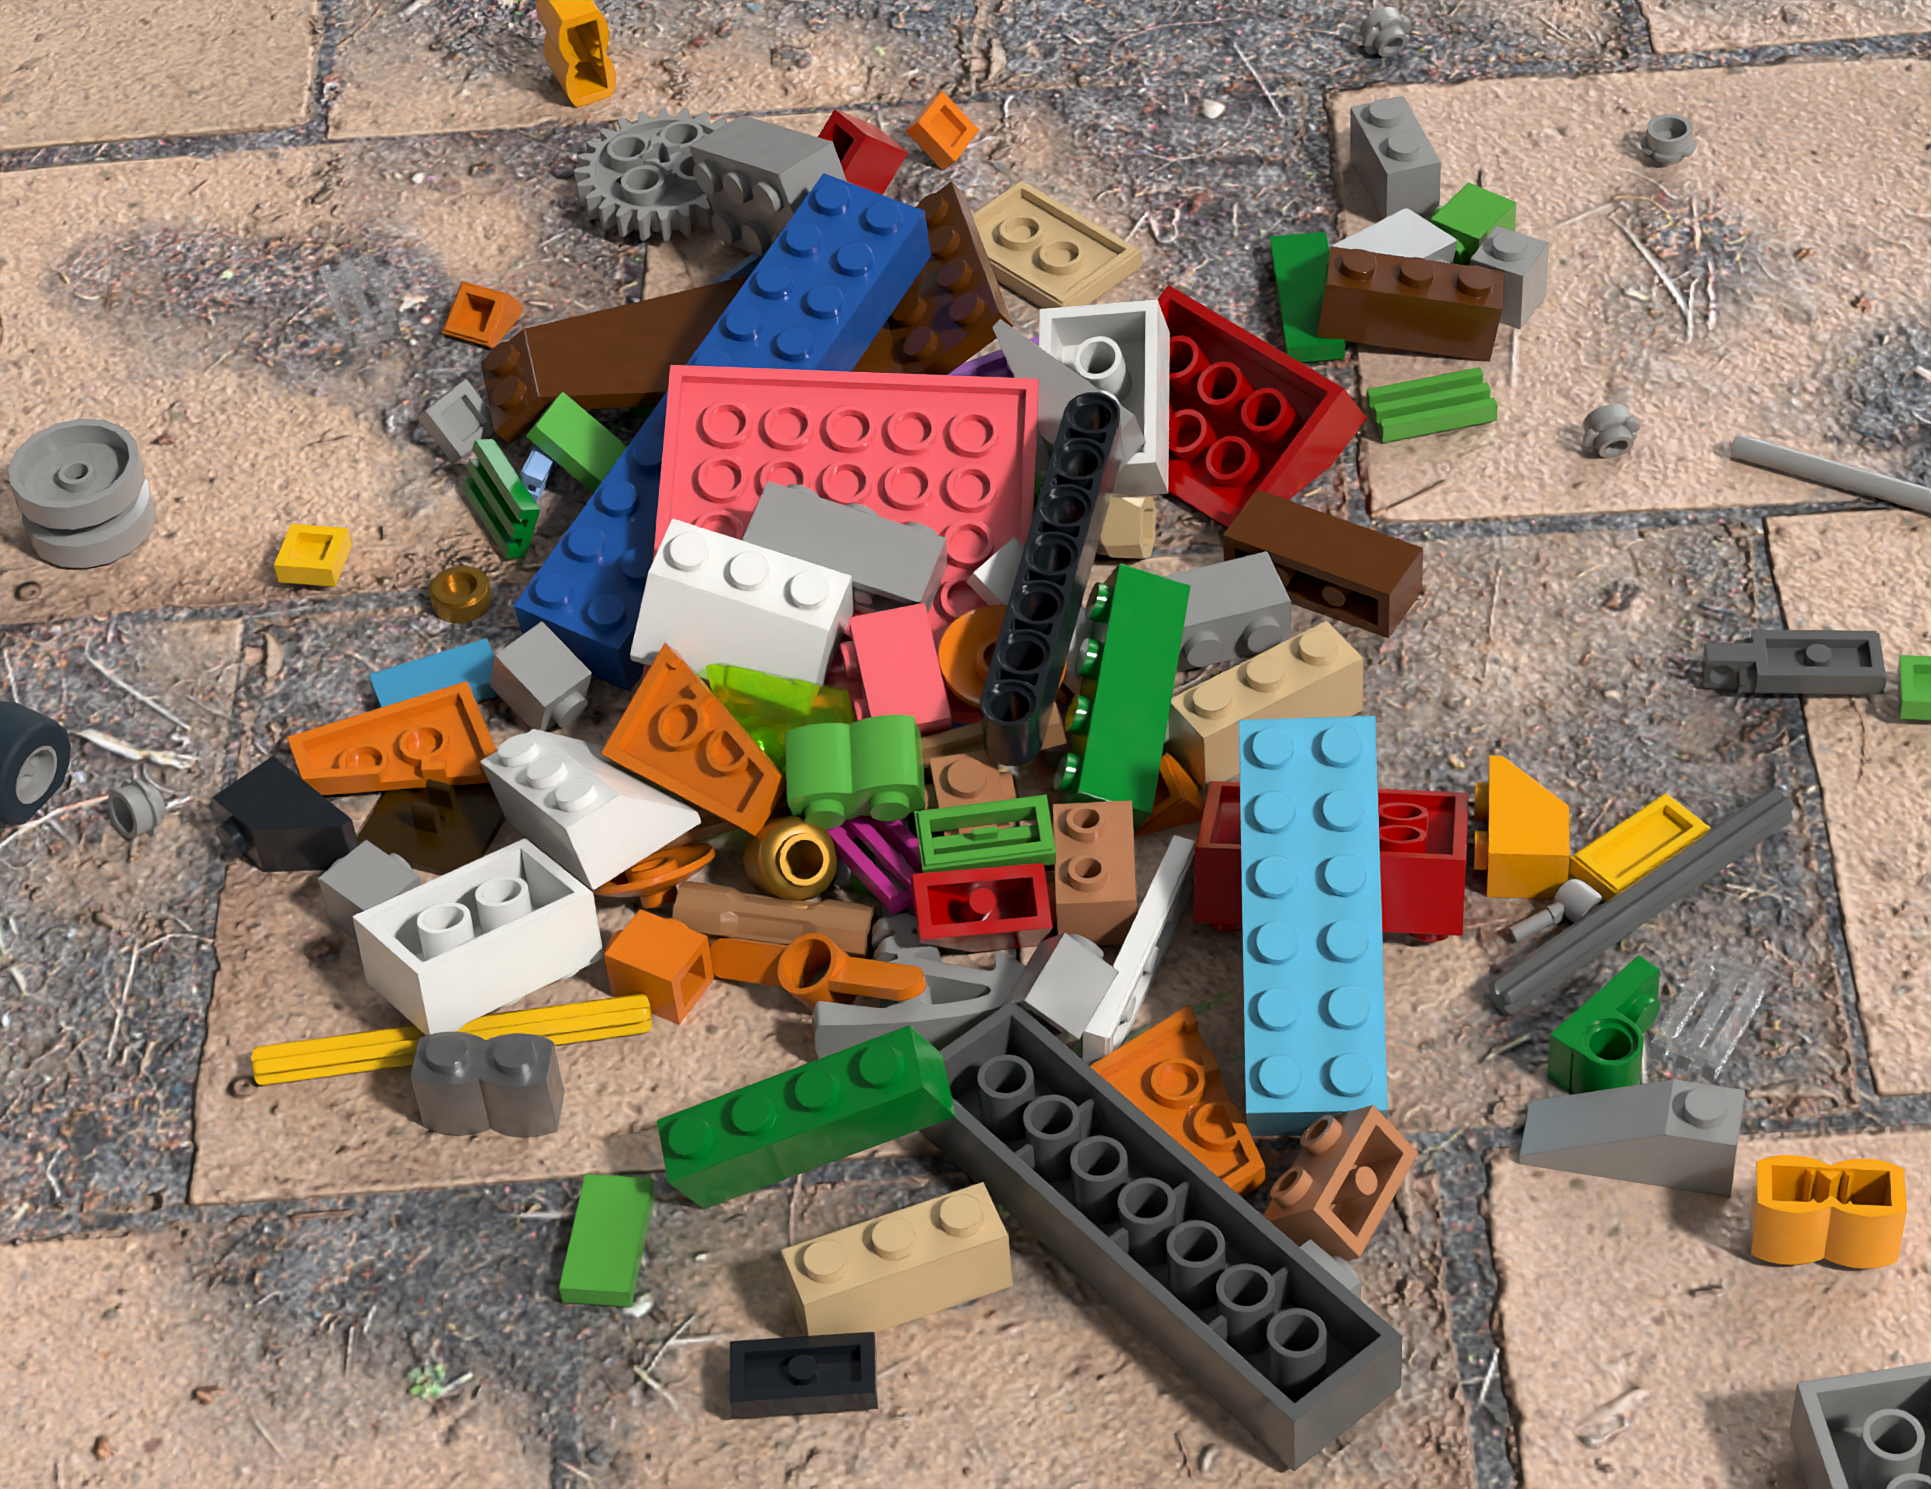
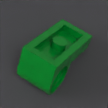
[1547,955,1660,1094]

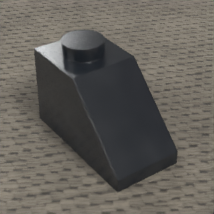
[212,756,359,872]

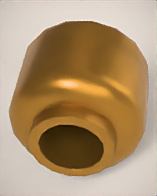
[743,816,838,901]

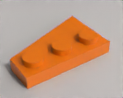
[601,643,787,837]
[287,681,496,795]
[1090,1004,1265,1198]

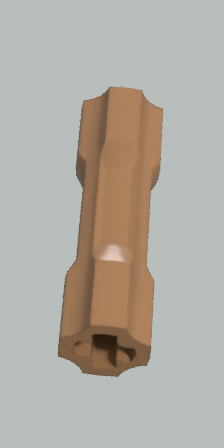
[672,881,879,960]

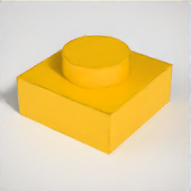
[274,523,352,587]

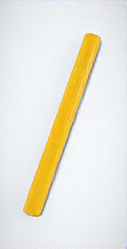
[251,993,652,1086]

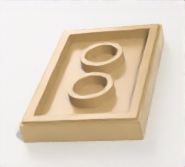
[972,180,1143,309]

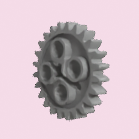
[574,108,727,241]

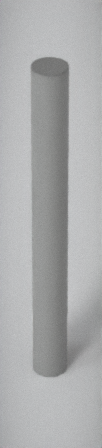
[1731,433,1931,514]

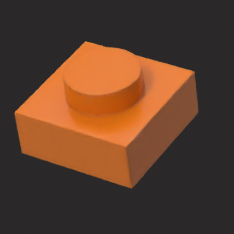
[906,91,979,170]

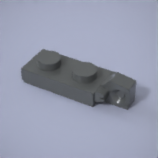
[1701,630,1886,694]

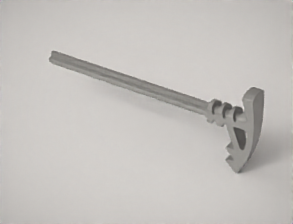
[812,816,1026,1059]

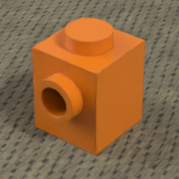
[604,909,715,1025]

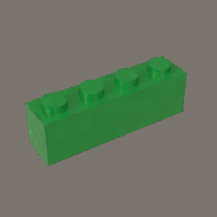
[1054,563,1191,833]
[657,1025,956,1209]

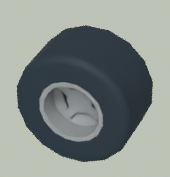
[0,701,71,825]

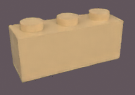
[1168,621,1363,791]
[781,1182,1013,1336]

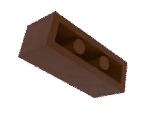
[1317,246,1504,362]
[1223,490,1423,639]

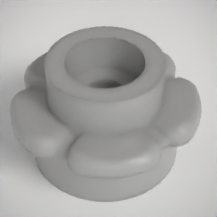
[1360,7,1412,57]
[1641,114,1697,165]
[1582,404,1640,458]
[108,778,166,839]

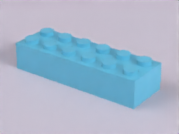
[1239,716,1388,1136]

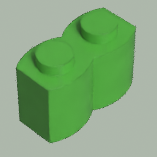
[785,715,926,829]

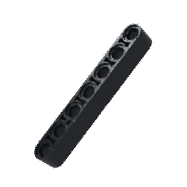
[980,392,1122,766]

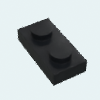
[730,1332,878,1418]

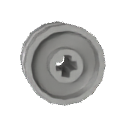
[8,419,156,568]

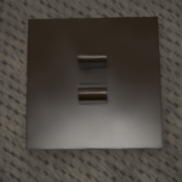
[357,779,506,876]

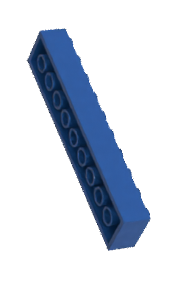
[513,173,931,692]

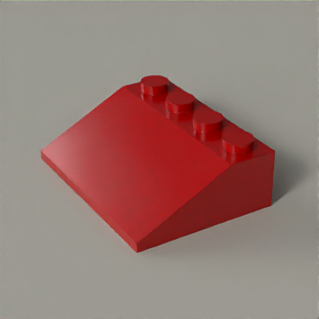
[1157,285,1367,529]
[1193,781,1469,942]

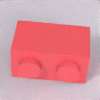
[840,603,952,737]

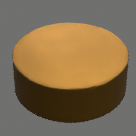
[429,566,493,624]

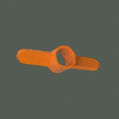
[709,933,927,1012]

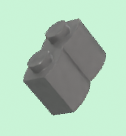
[410,1032,565,1138]

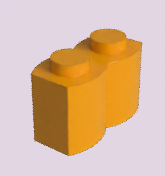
[536,0,616,108]
[1750,1155,1907,1269]

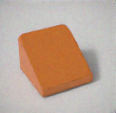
[442,281,524,349]
[1134,753,1204,836]

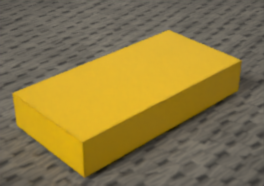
[1569,793,1712,902]

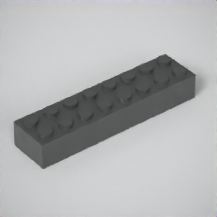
[918,1000,1403,1472]

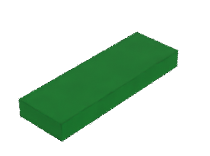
[1270,232,1345,363]

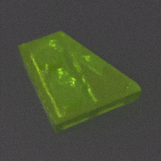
[705,662,856,773]

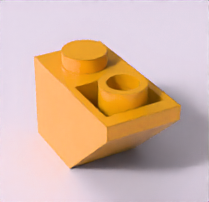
[1474,755,1570,899]

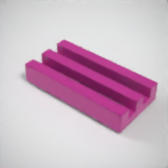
[827,815,922,915]

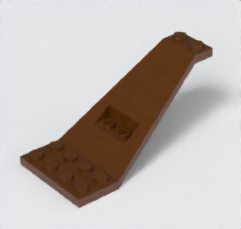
[481,181,1013,444]

